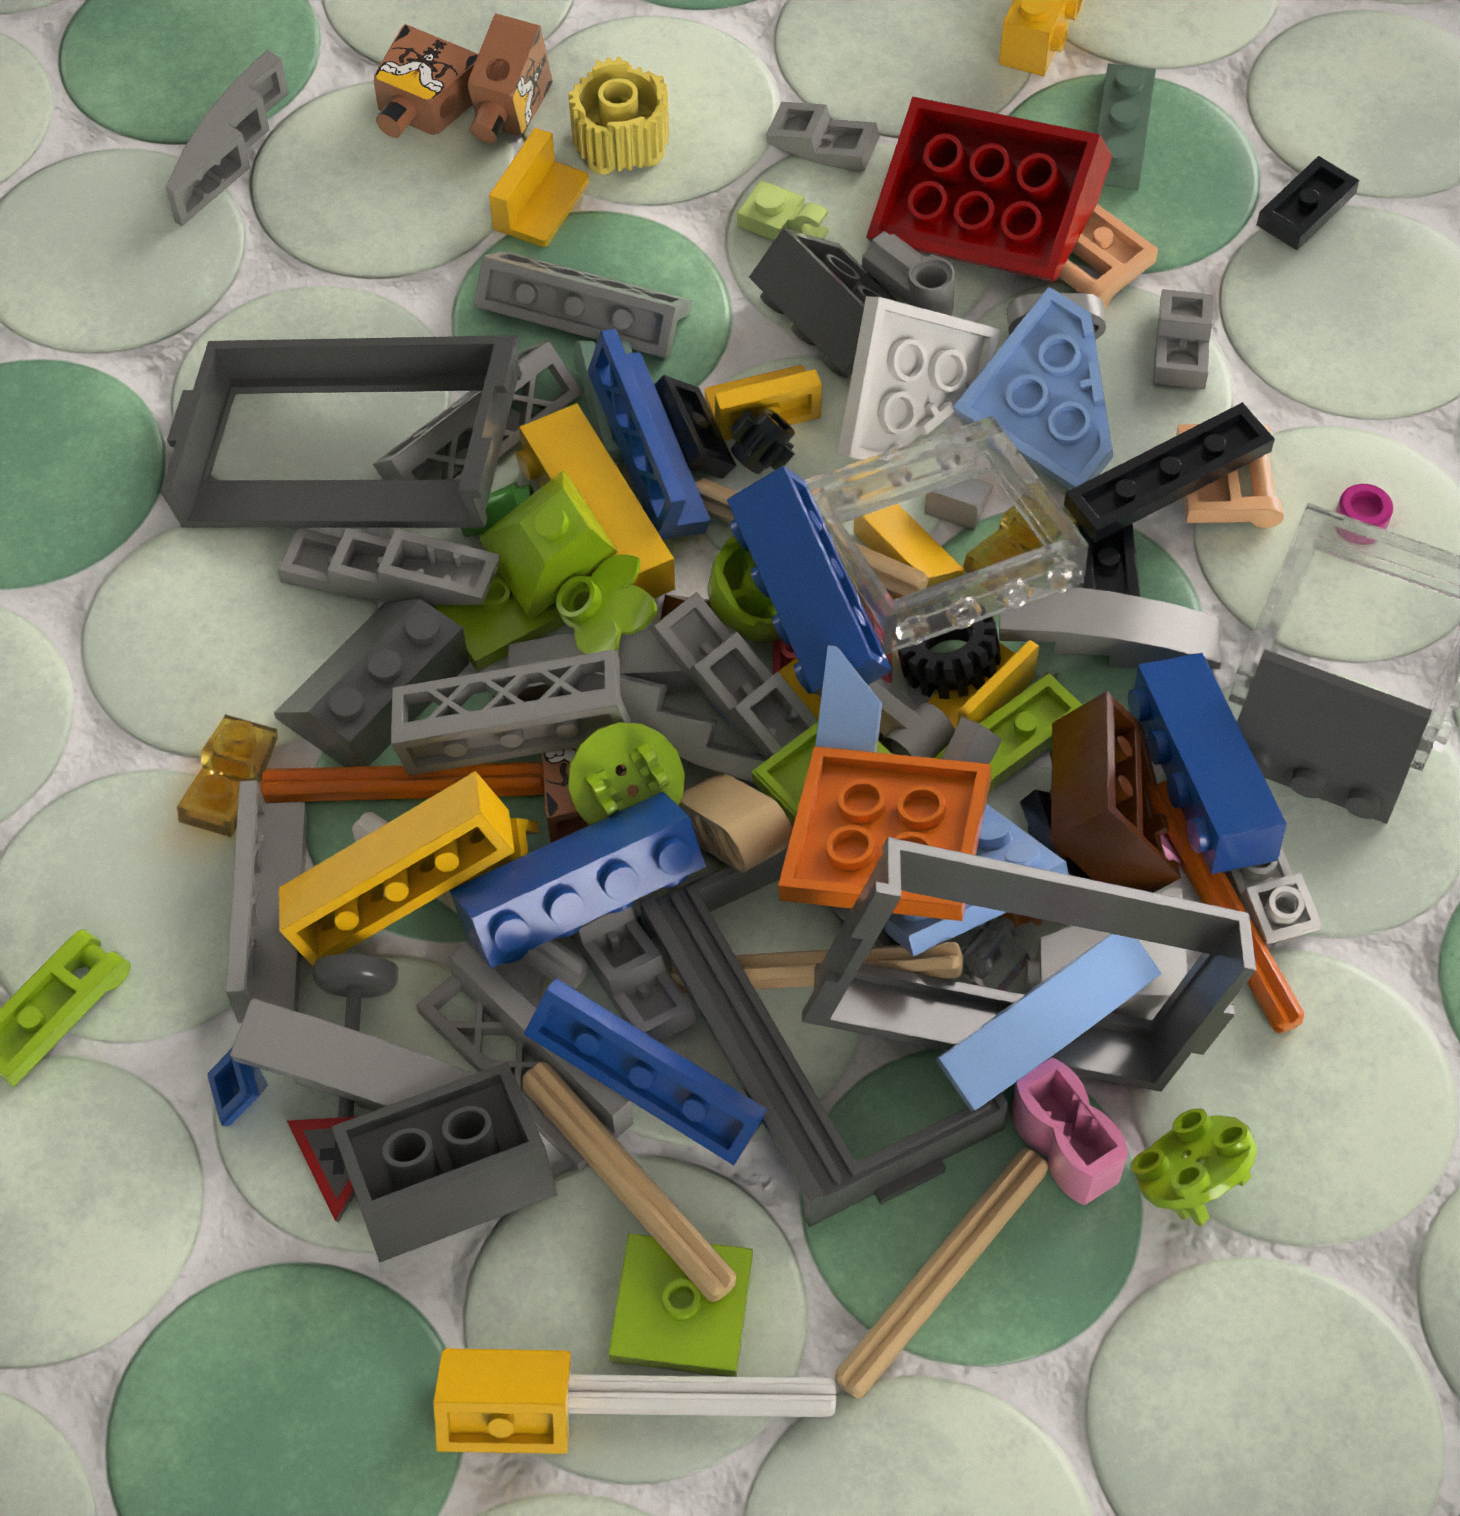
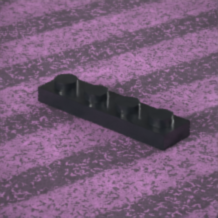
[1064,402,1275,543]

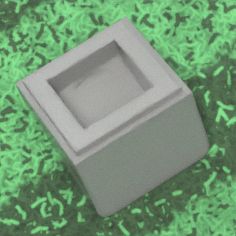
[925,469,993,530]

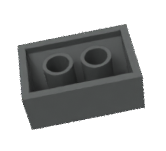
[749,228,898,378]
[274,599,469,767]
[1237,649,1432,824]
[331,1062,558,1263]

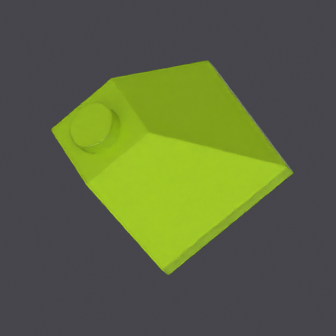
[478,470,618,619]

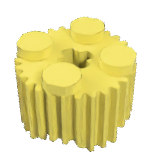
[568,57,669,175]

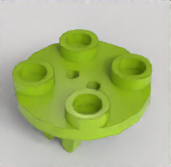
[568,722,685,825]
[1131,1108,1258,1227]

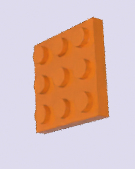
[778,746,991,921]

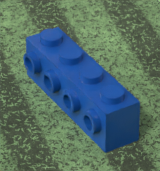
[727,465,893,697]
[1128,652,1287,874]
[449,792,706,969]

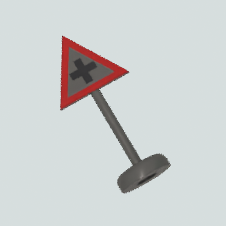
[287,954,398,1223]

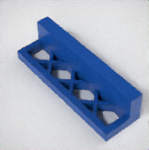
[588,329,711,540]
[524,978,768,1166]

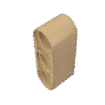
[678,772,793,873]

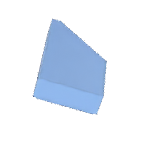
[815,645,883,752]

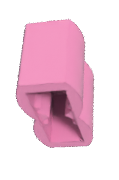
[1010,1057,1128,1206]

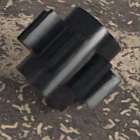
[730,408,795,474]

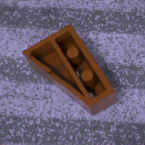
[1049,691,1182,893]

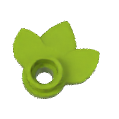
[556,555,657,654]

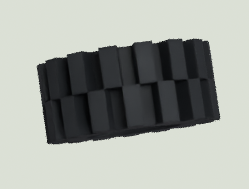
[895,594,1001,699]

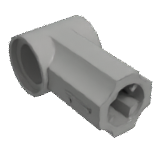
[862,231,955,316]
[869,678,955,758]

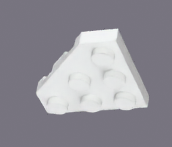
[837,296,1000,466]

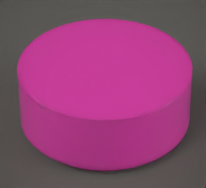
[1336,484,1393,538]

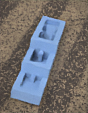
[935,934,1162,1111]

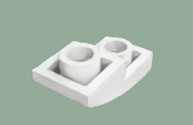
[1225,846,1322,945]

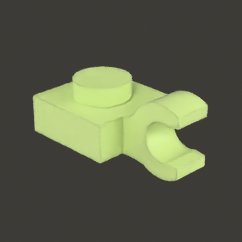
[737,180,829,241]

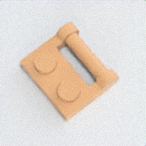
[1058,204,1158,308]
[1176,424,1284,528]

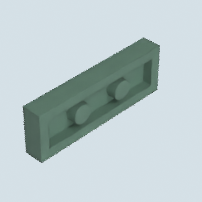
[1097,63,1156,190]

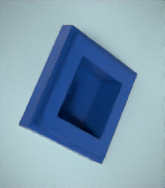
[207,1047,268,1126]

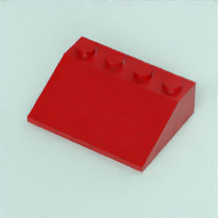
[866,96,1113,282]

